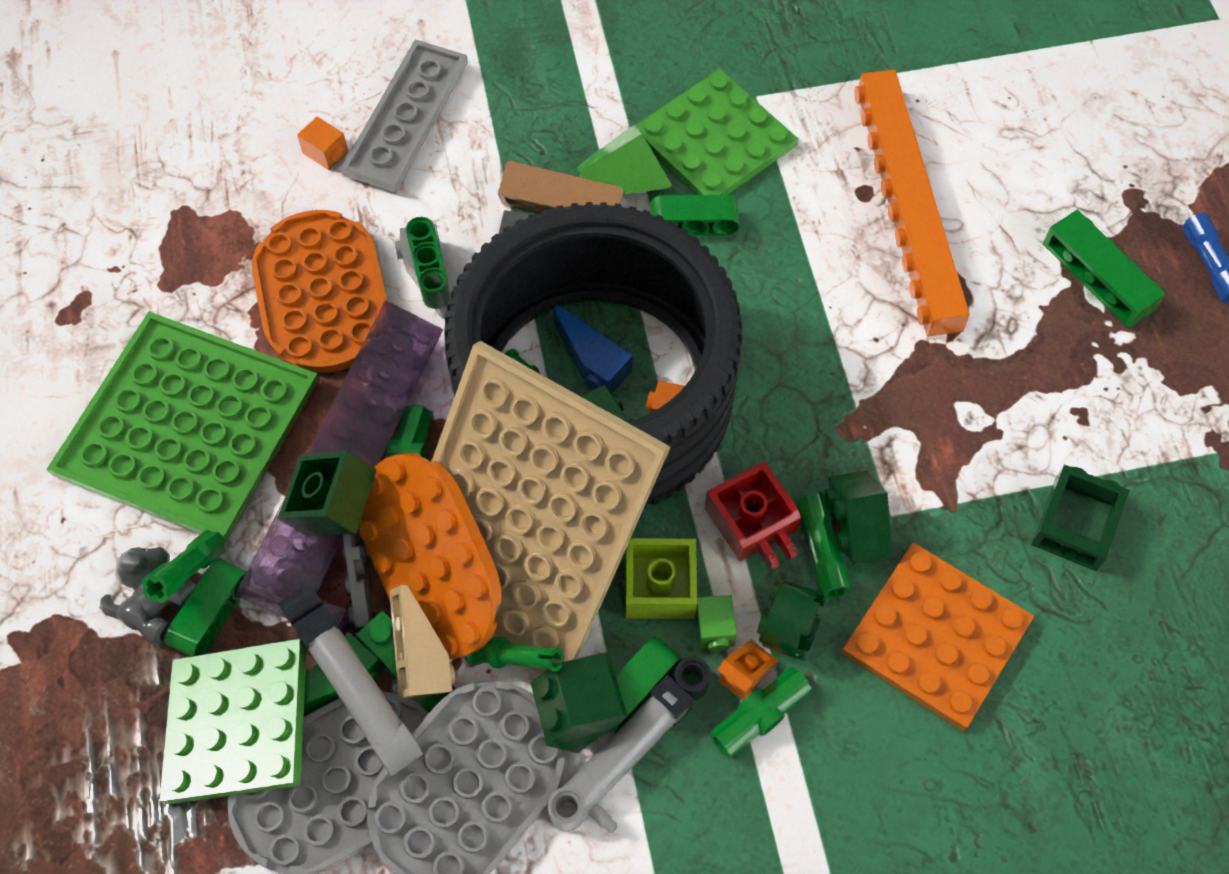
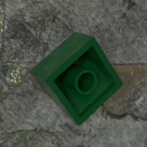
[530,653,628,754]

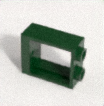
[1031,464,1130,571]

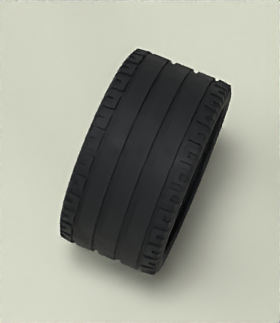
[444,202,742,509]

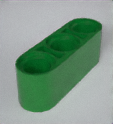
[650,194,739,236]
[406,216,450,309]
[164,558,251,657]
[609,636,683,734]

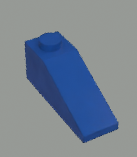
[553,304,633,394]

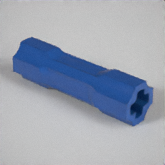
[1182,212,1229,304]

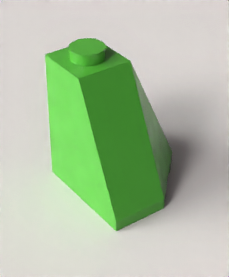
[577,124,672,194]

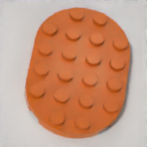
[252,210,390,373]
[359,452,501,659]

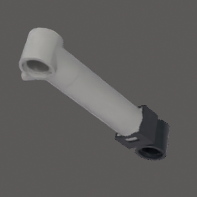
[278,583,424,777]
[548,657,711,833]

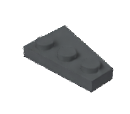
[342,526,373,632]

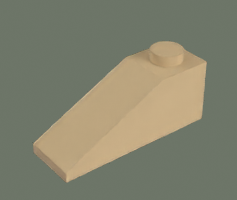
[389,585,455,699]

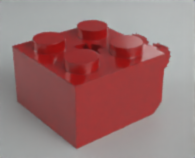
[704,461,801,569]

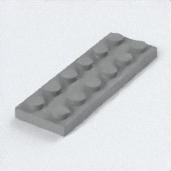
[341,39,468,193]

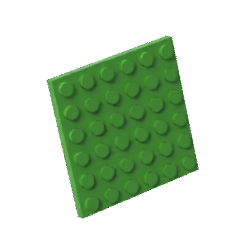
[47,311,320,544]

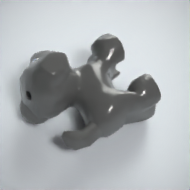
[99,547,196,648]

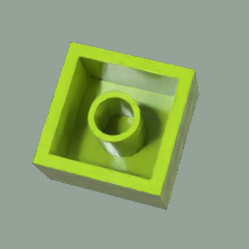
[626,538,697,619]

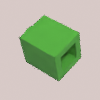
[696,595,737,652]

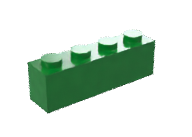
[1042,209,1165,329]

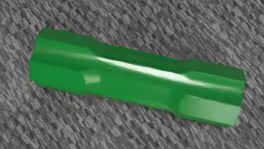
[796,493,851,599]
[141,529,226,604]

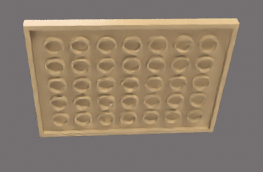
[431,341,671,674]

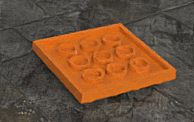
[841,542,1034,732]

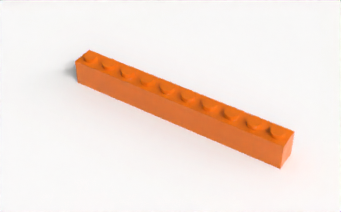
[854,70,970,337]

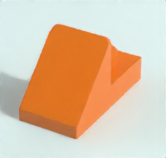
[718,639,779,701]

